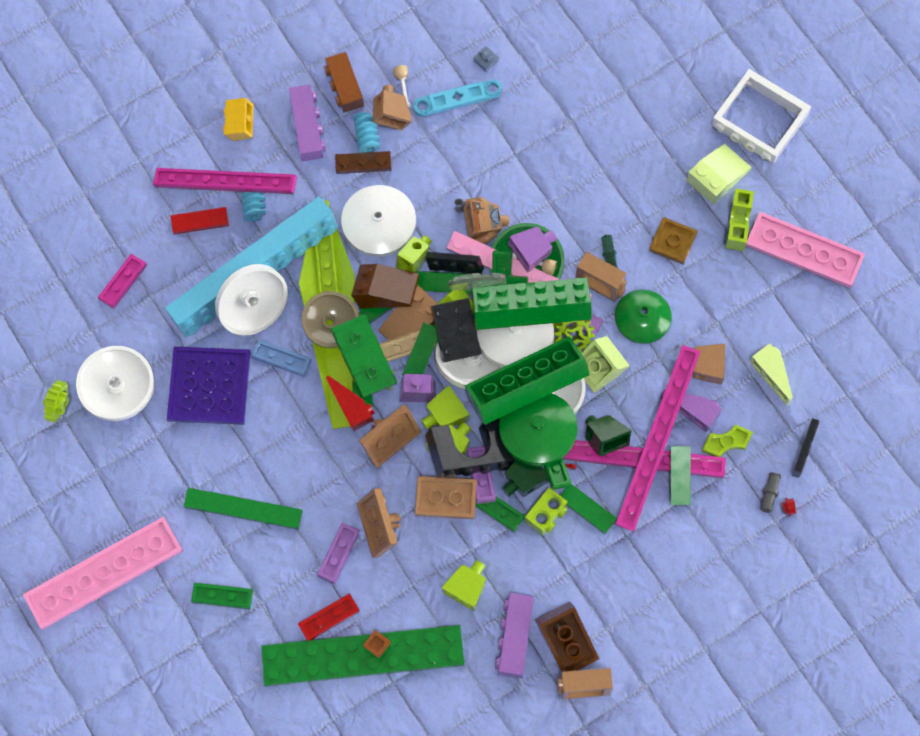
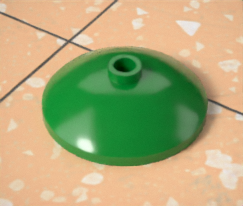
[615,289,672,344]

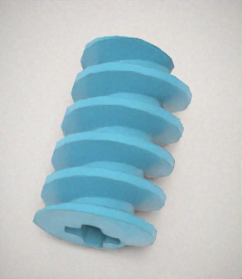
[353,112,381,153]
[242,192,266,222]

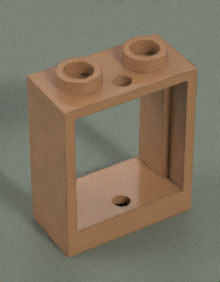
[576,251,627,302]
[557,668,613,700]

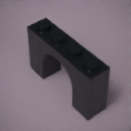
[425,418,515,479]

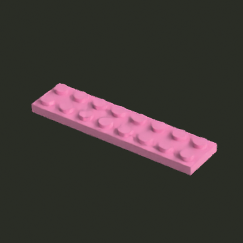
[23,516,183,630]

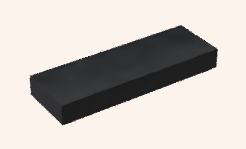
[792,418,819,478]

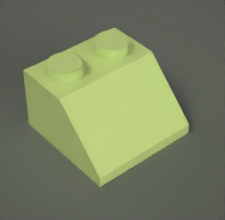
[581,336,630,393]

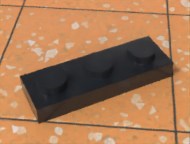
[425,252,484,274]

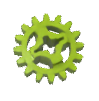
[554,320,595,353]
[43,380,70,423]

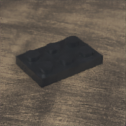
[431,298,481,363]

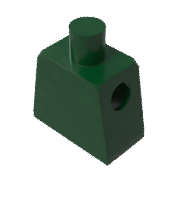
[585,415,631,457]
[502,460,549,497]

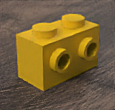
[223,98,254,141]

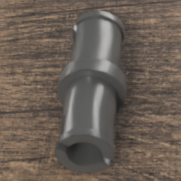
[760,472,781,513]

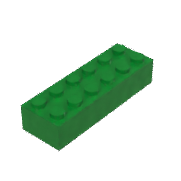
[472,277,592,330]
[465,336,590,425]

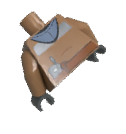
[455,197,509,244]

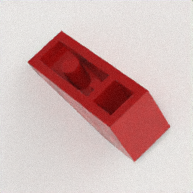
[325,376,375,431]

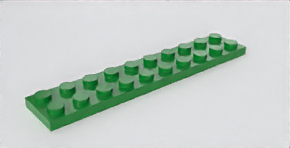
[261,625,465,687]

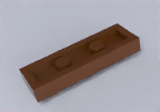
[335,151,392,174]

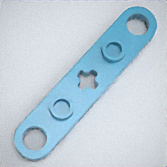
[413,79,502,117]

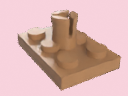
[359,404,421,468]
[415,476,477,520]
[356,488,401,558]

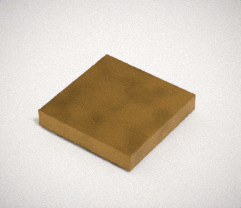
[649,217,698,265]

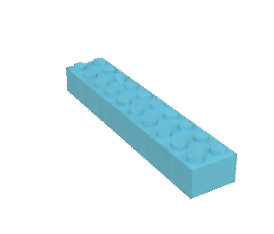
[165,196,338,338]

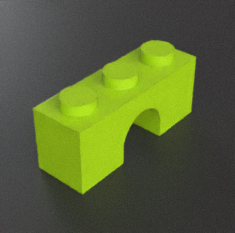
[725,188,754,251]

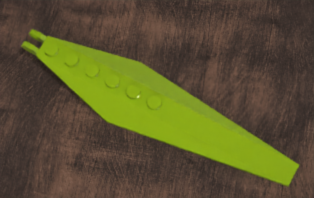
[299,200,355,429]

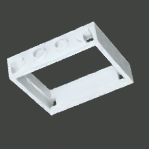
[711,69,811,164]

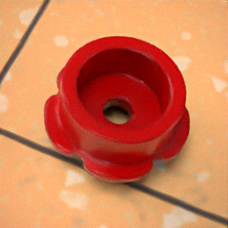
[782,498,797,516]

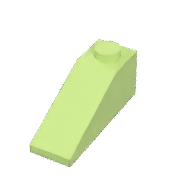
[750,343,793,406]

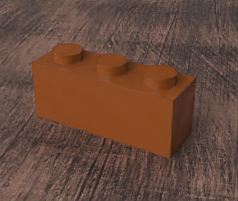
[323,52,364,113]

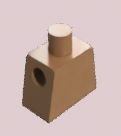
[373,85,412,131]
[692,344,725,385]

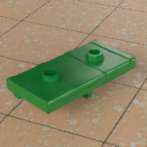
[330,314,398,399]

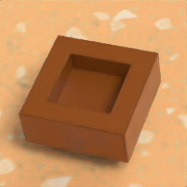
[363,630,391,659]

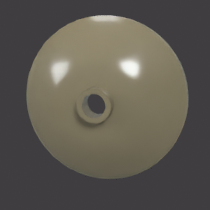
[301,291,359,348]

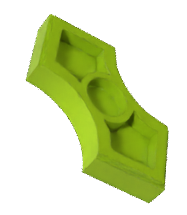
[701,424,753,457]

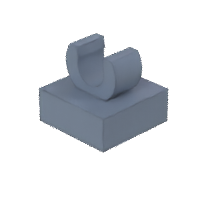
[473,46,499,72]

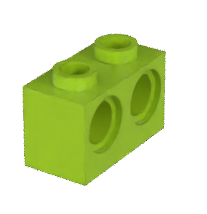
[524,488,568,536]

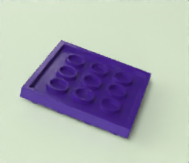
[167,346,251,425]

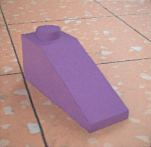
[660,390,722,432]

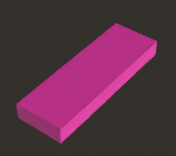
[98,254,147,309]

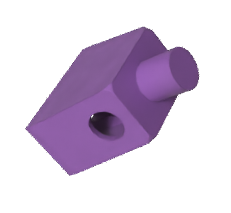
[508,227,557,273]
[399,374,437,403]

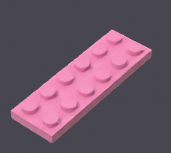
[746,212,865,288]

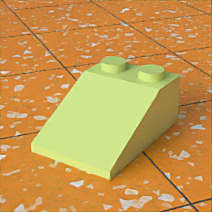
[687,144,752,205]

